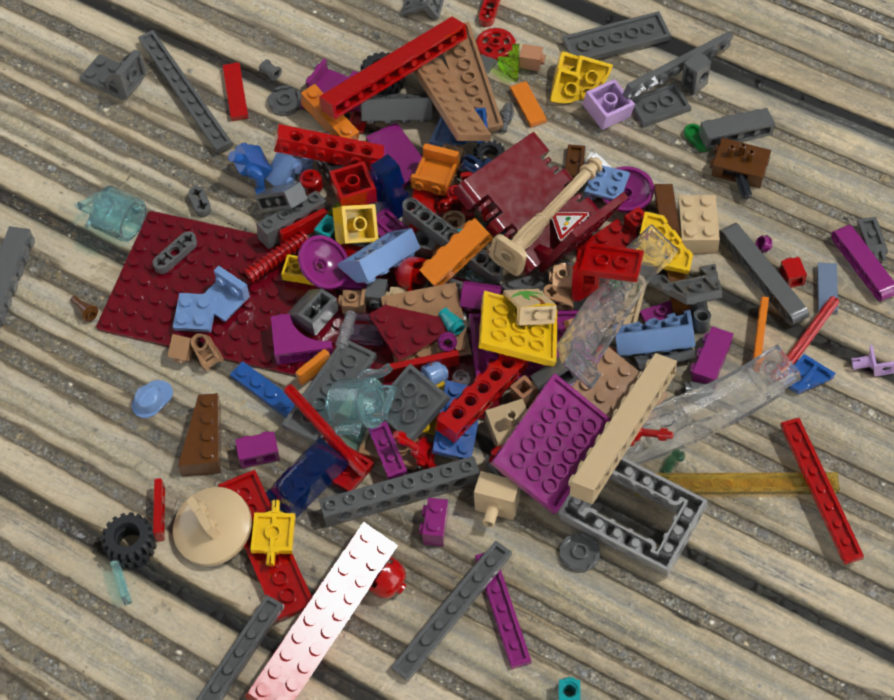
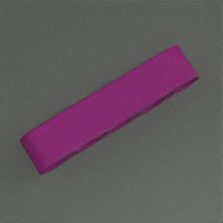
[831,224,894,302]

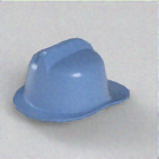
[132,380,173,418]

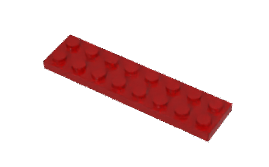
[218,470,312,623]

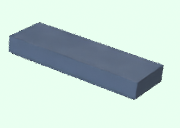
[817,262,838,314]

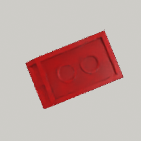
[572,243,644,302]

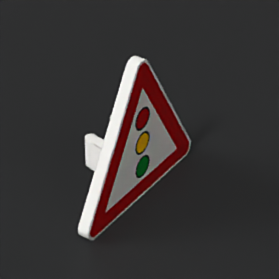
[552,212,590,242]

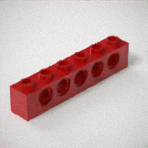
[274,124,384,173]
[436,354,529,444]

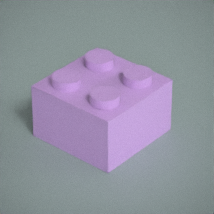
[582,79,635,130]

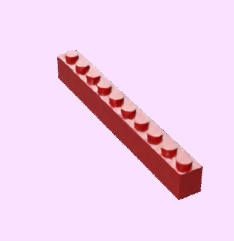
[319,16,467,119]

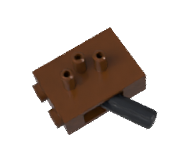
[709,138,771,200]

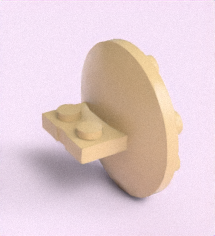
[173,487,252,566]

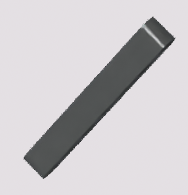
[402,198,503,285]
[719,223,809,326]

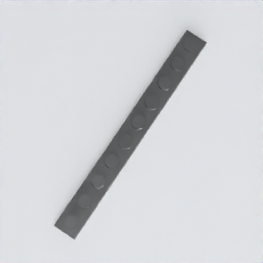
[138,30,233,154]

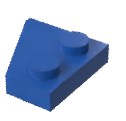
[782,354,836,394]

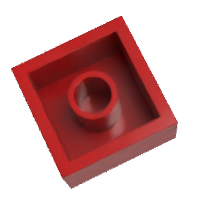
[329,161,377,206]

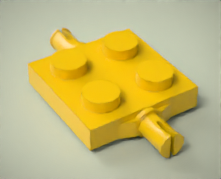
[251,500,296,567]

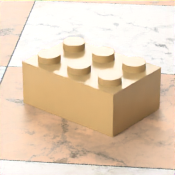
[677,195,720,253]

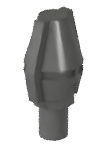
[500,102,514,133]

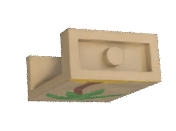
[503,289,557,325]

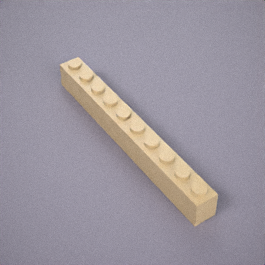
[568,353,677,504]

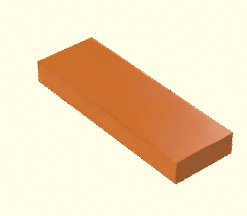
[510,81,547,128]

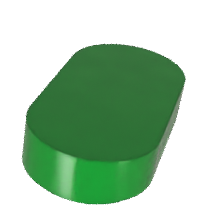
[684,124,712,152]

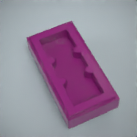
[639,300,672,324]

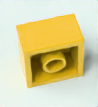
[333,204,378,245]

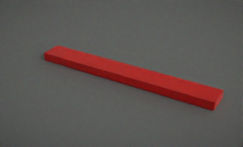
[780,417,864,565]

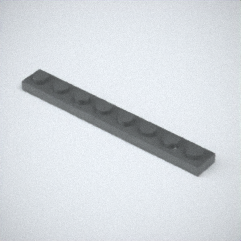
[623,31,734,99]
[391,540,512,682]

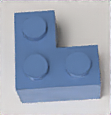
[266,152,315,186]

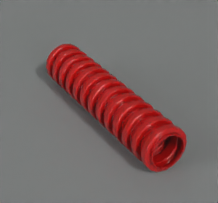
[243,231,308,284]

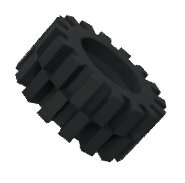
[473,139,505,161]

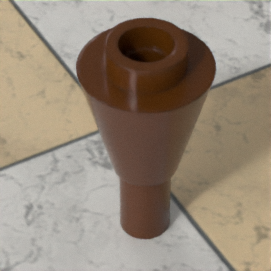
[70,295,98,322]

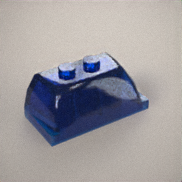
[266,437,349,518]

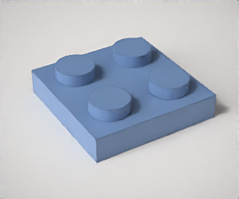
[173,293,217,333]

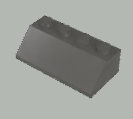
[360,93,432,124]

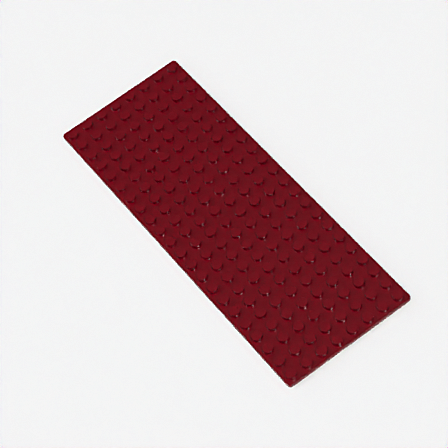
[96,211,504,421]

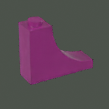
[271,314,333,365]

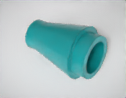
[438,307,465,336]

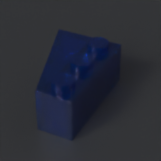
[370,154,411,219]

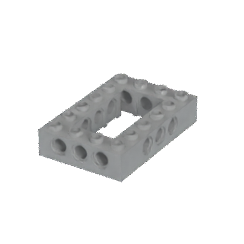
[558,457,707,577]

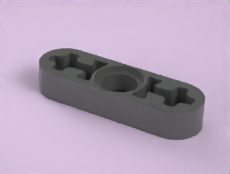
[153,232,197,274]

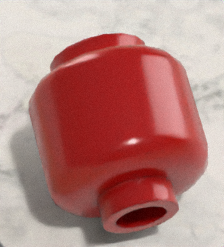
[299,169,323,195]

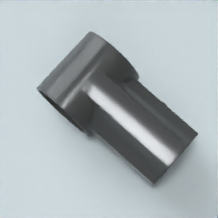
[691,301,711,333]

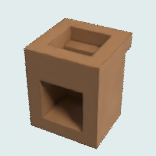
[338,289,366,315]

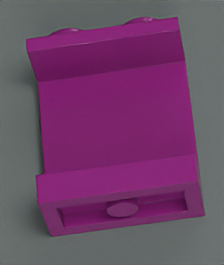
[306,58,358,93]

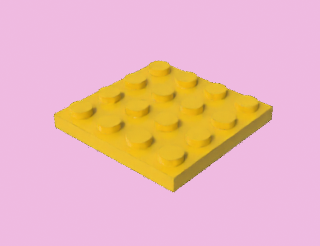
[479,291,557,367]

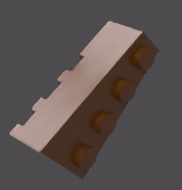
[178,393,221,476]

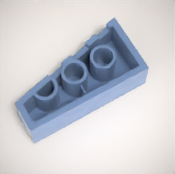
[615,310,695,357]

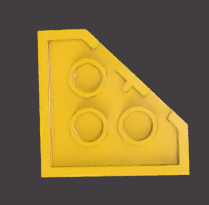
[636,212,693,274]

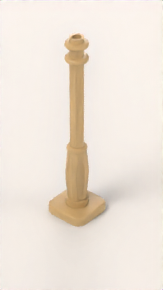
[489,157,602,276]

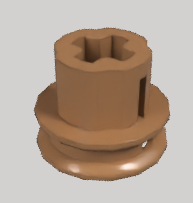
[442,210,466,229]

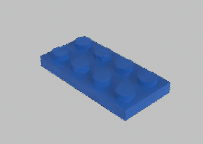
[431,380,483,460]

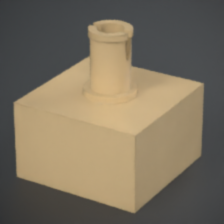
[485,399,527,447]
[474,471,520,527]

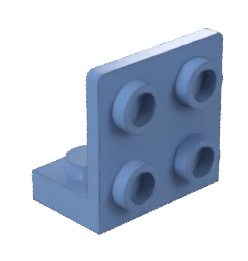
[584,165,630,201]
[204,266,250,322]

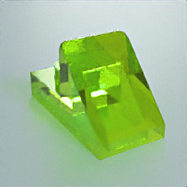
[498,44,519,82]

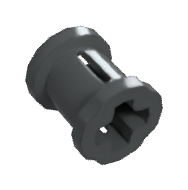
[259,59,282,81]

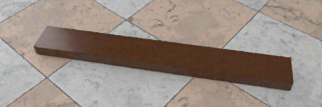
[653,184,692,316]

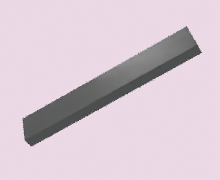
[196,595,285,700]

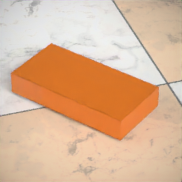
[296,349,330,386]

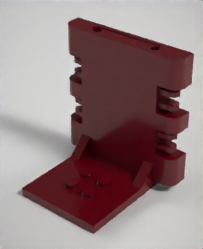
[453,132,629,277]

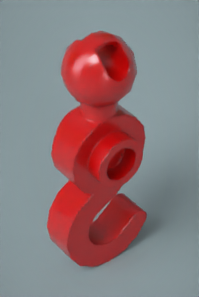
[437,172,474,213]

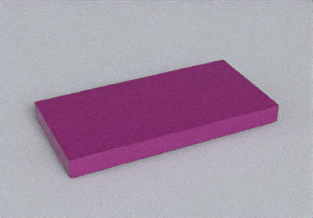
[366,122,422,189]

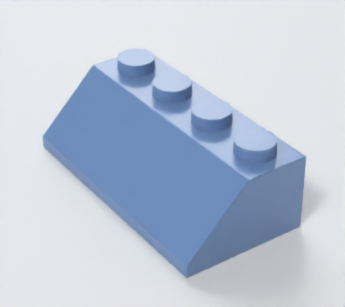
[337,228,420,284]

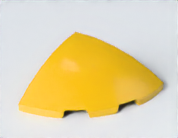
[550,51,613,103]

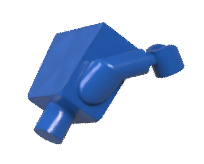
[228,142,272,194]

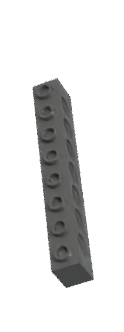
[319,456,480,528]

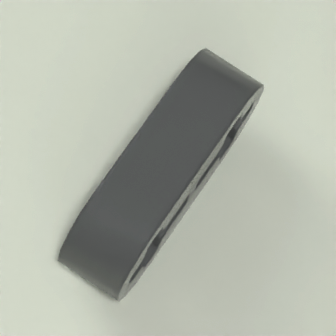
[188,186,212,217]

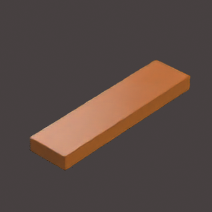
[751,296,769,371]

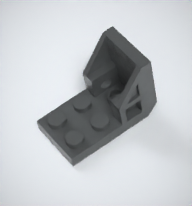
[79,49,147,100]

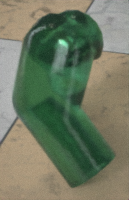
[660,449,685,476]

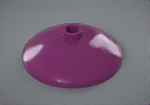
[601,166,654,212]
[298,235,348,289]

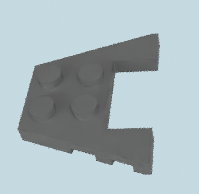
[647,264,722,305]

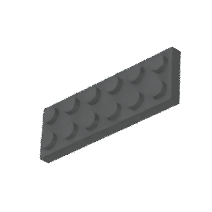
[562,11,671,60]
[282,338,377,444]

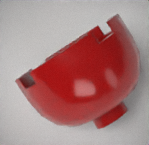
[395,257,427,292]
[368,556,407,599]

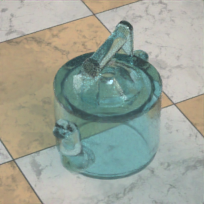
[75,186,146,242]
[326,363,398,436]

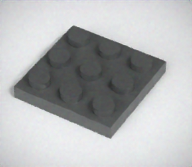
[372,364,451,441]

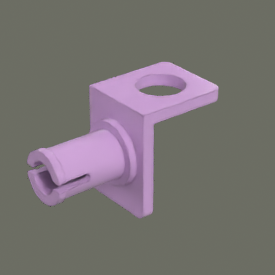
[851,345,894,377]

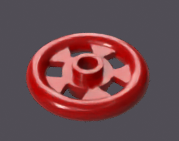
[476,28,516,61]

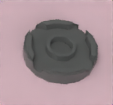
[268,85,301,116]
[560,533,600,573]

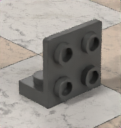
[401,0,444,21]

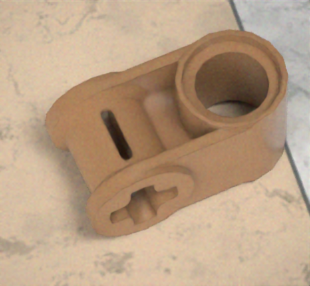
[543,284,574,311]
[191,334,224,371]

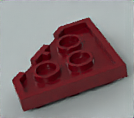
[369,305,448,362]

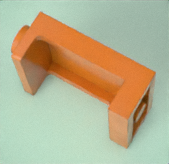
[410,143,460,196]

